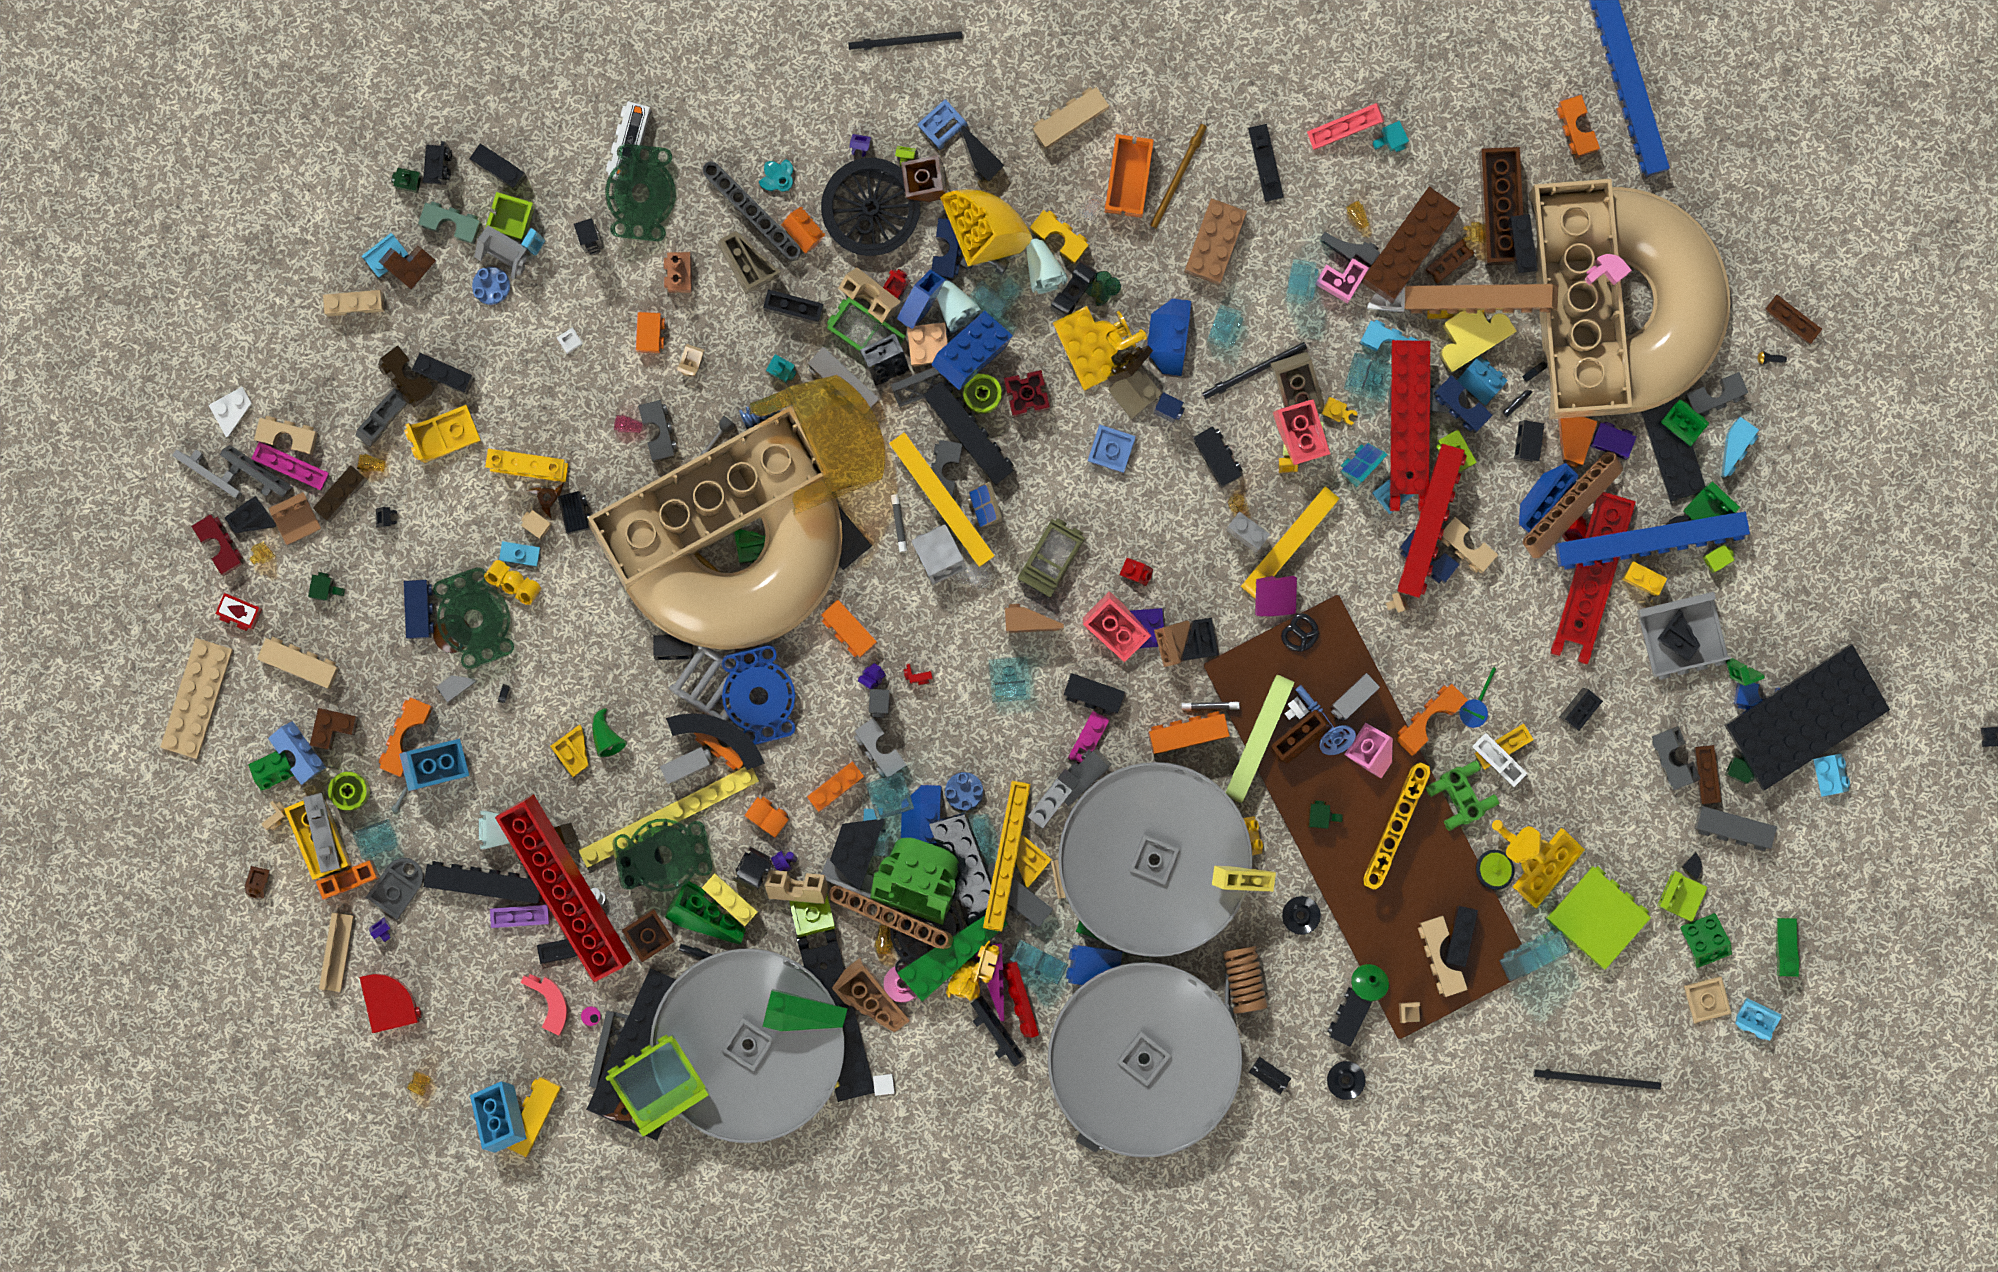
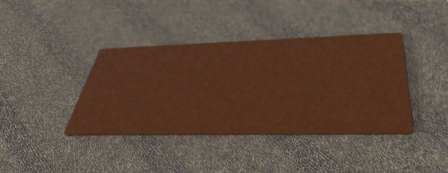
[1204,595,1534,1039]

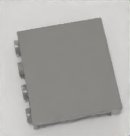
[1637,592,1731,680]

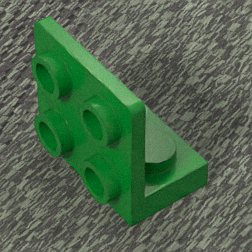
[1683,481,1741,520]
[1680,913,1732,968]

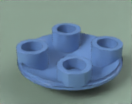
[472,267,510,305]
[945,772,983,811]

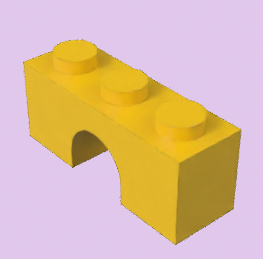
[1029,210,1089,265]

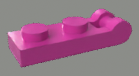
[1068,711,1109,762]

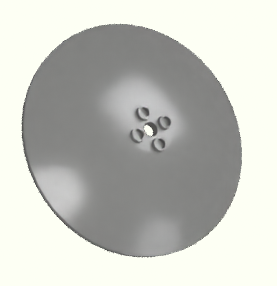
[1058,762,1252,957]
[650,949,844,1143]
[1048,962,1242,1157]

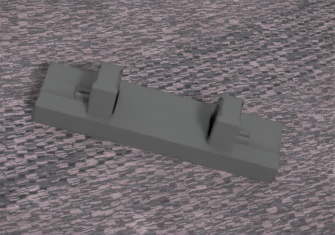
[220,445,293,497]

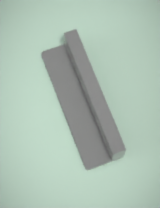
[820,857,891,907]

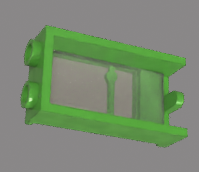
[827,297,906,353]

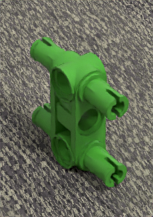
[1426,760,1499,831]

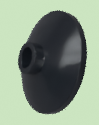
[1282,896,1321,935]
[1327,1061,1366,1100]

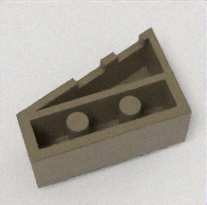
[718,231,781,294]

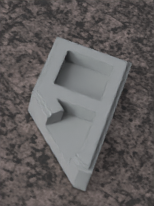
[436,676,477,702]

